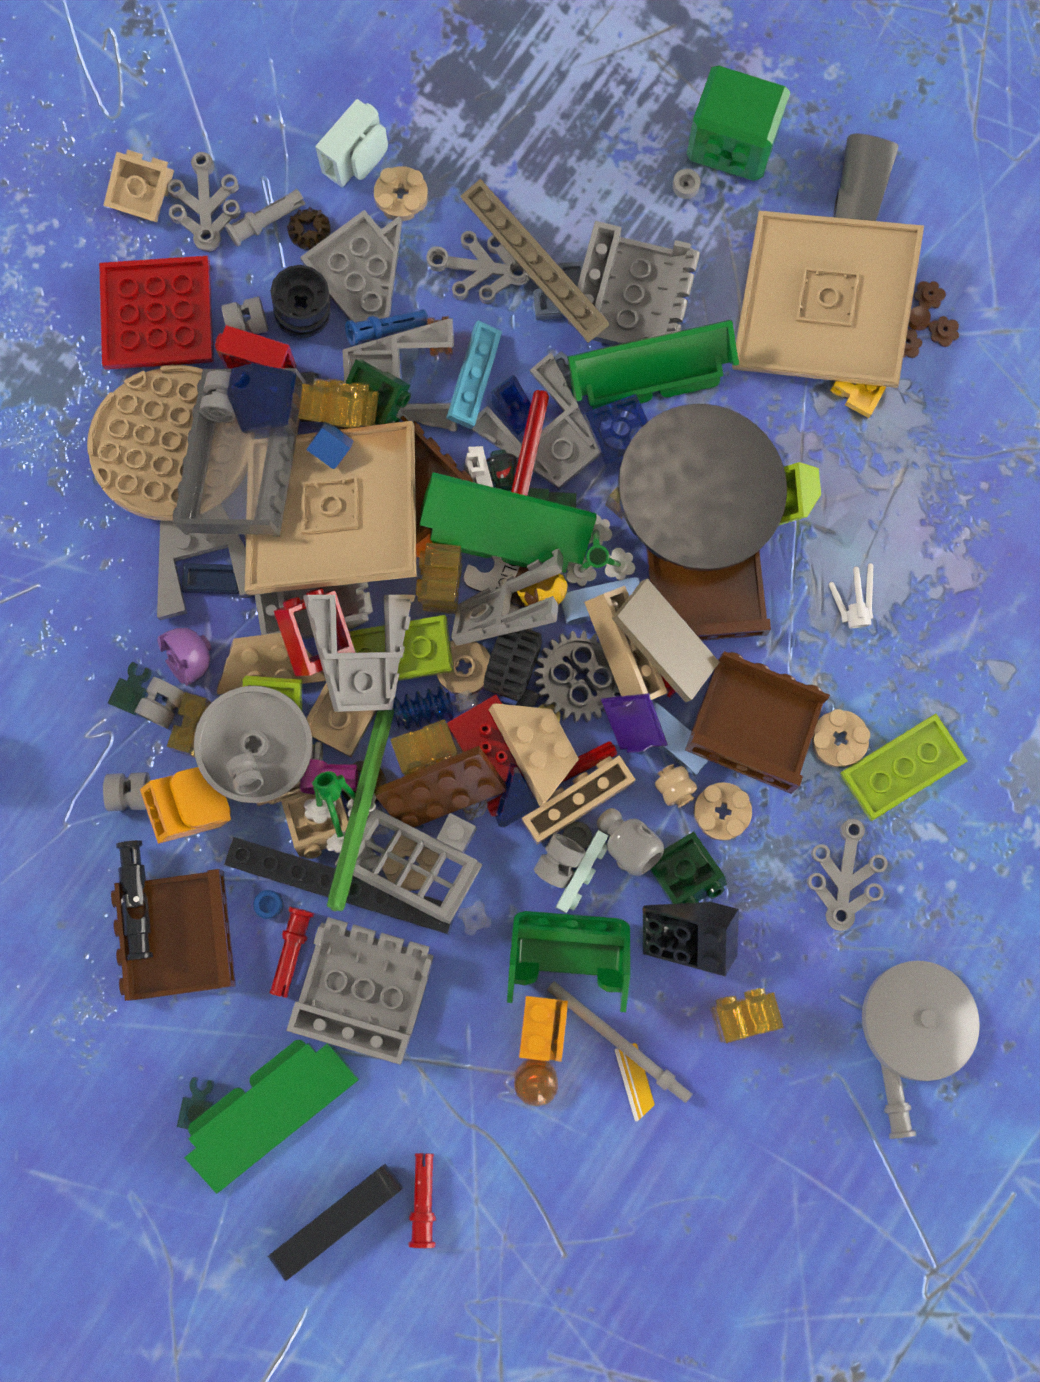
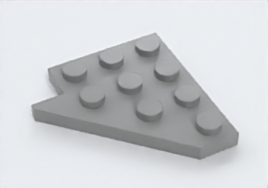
[300,210,402,342]

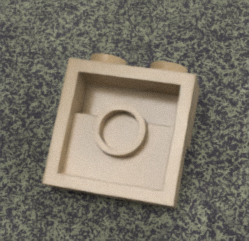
[103,149,174,222]
[281,792,349,859]

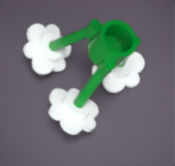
[566,514,635,586]
[304,771,376,852]

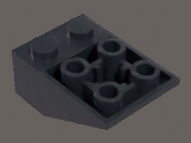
[643,902,739,976]

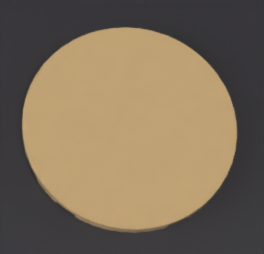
[87,365,255,521]

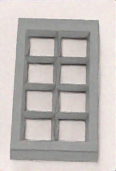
[335,808,482,924]

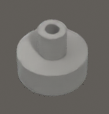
[673,169,701,199]

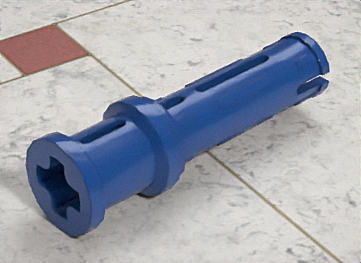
[345,309,429,346]

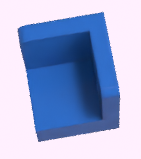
[306,420,354,469]

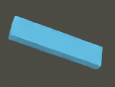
[446,321,502,429]

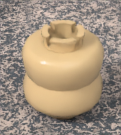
[655,764,697,808]

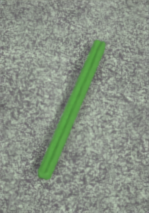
[327,708,395,911]

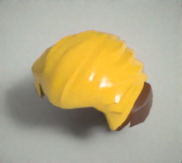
[517,574,568,606]

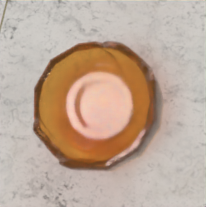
[514,1059,558,1107]

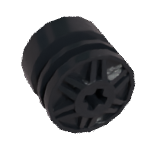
[270,265,331,338]

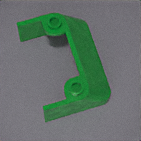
[507,911,630,1012]

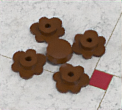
[903,281,959,358]

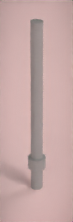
[547,981,692,1103]

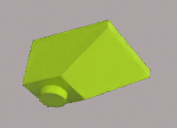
[779,462,821,525]

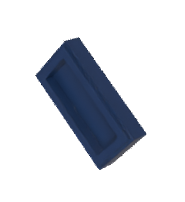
[182,563,239,594]

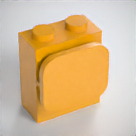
[140,767,231,844]
[519,996,568,1062]

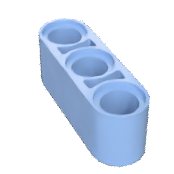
[561,578,640,625]
[652,700,709,776]

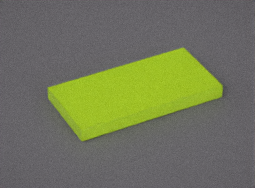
[349,615,454,681]
[839,713,968,822]

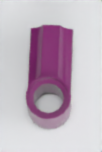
[299,759,358,795]

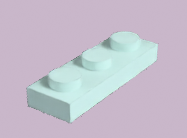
[555,830,608,913]

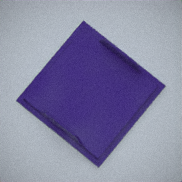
[601,693,668,753]

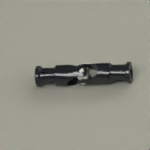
[116,840,153,961]

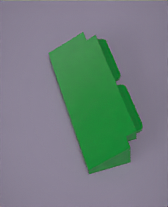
[567,319,739,413]
[420,472,597,573]
[184,1040,359,1194]

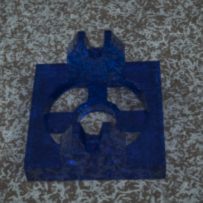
[584,394,648,465]

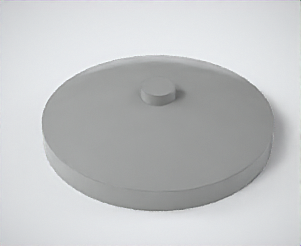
[194,686,313,803]
[862,961,980,1081]

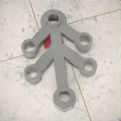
[167,152,241,252]
[427,231,530,304]
[807,819,888,931]

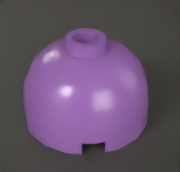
[157,628,212,686]

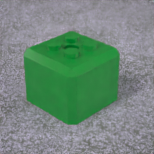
[687,65,790,181]

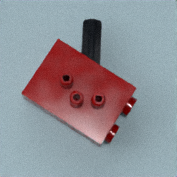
[447,689,539,796]

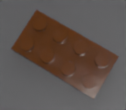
[375,746,506,828]

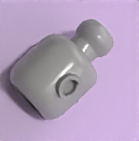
[597,808,664,876]

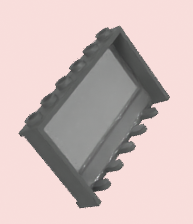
[173,368,306,537]

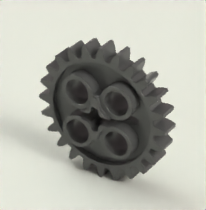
[533,630,621,723]

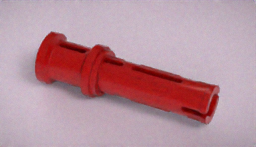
[269,906,315,998]
[408,1153,436,1248]

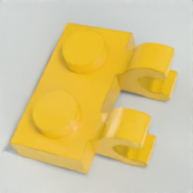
[830,381,886,418]

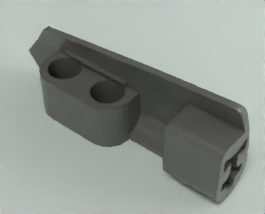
[833,133,899,221]

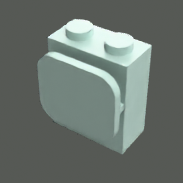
[315,99,388,188]

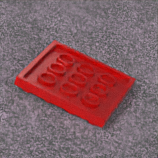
[99,255,214,370]

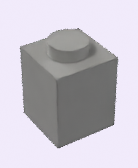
[437,813,477,853]

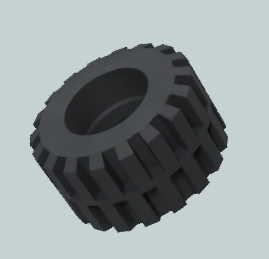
[484,629,542,701]

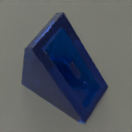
[491,375,531,435]
[495,763,540,828]

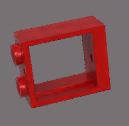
[215,325,297,369]
[274,588,355,676]

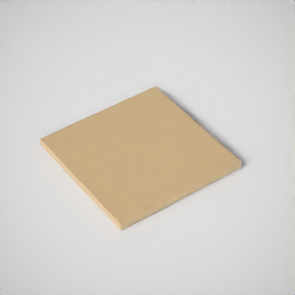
[732,211,924,388]
[245,421,416,595]

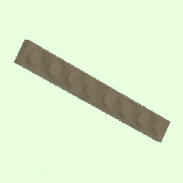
[460,179,609,343]

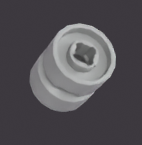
[221,296,268,334]
[199,370,242,423]
[134,677,186,729]
[103,772,151,811]
[534,833,586,888]

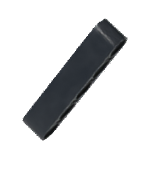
[268,1164,403,1281]

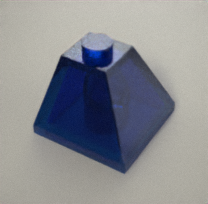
[227,363,296,434]

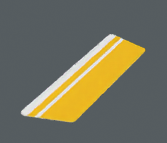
[615,1043,655,1121]

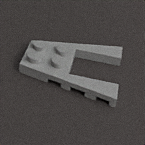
[342,318,457,431]
[471,353,602,490]
[157,504,255,620]
[451,549,563,646]
[304,595,415,712]

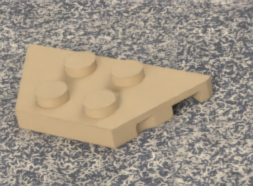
[217,633,326,694]
[489,704,579,806]

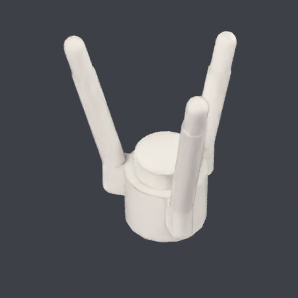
[829,563,873,629]

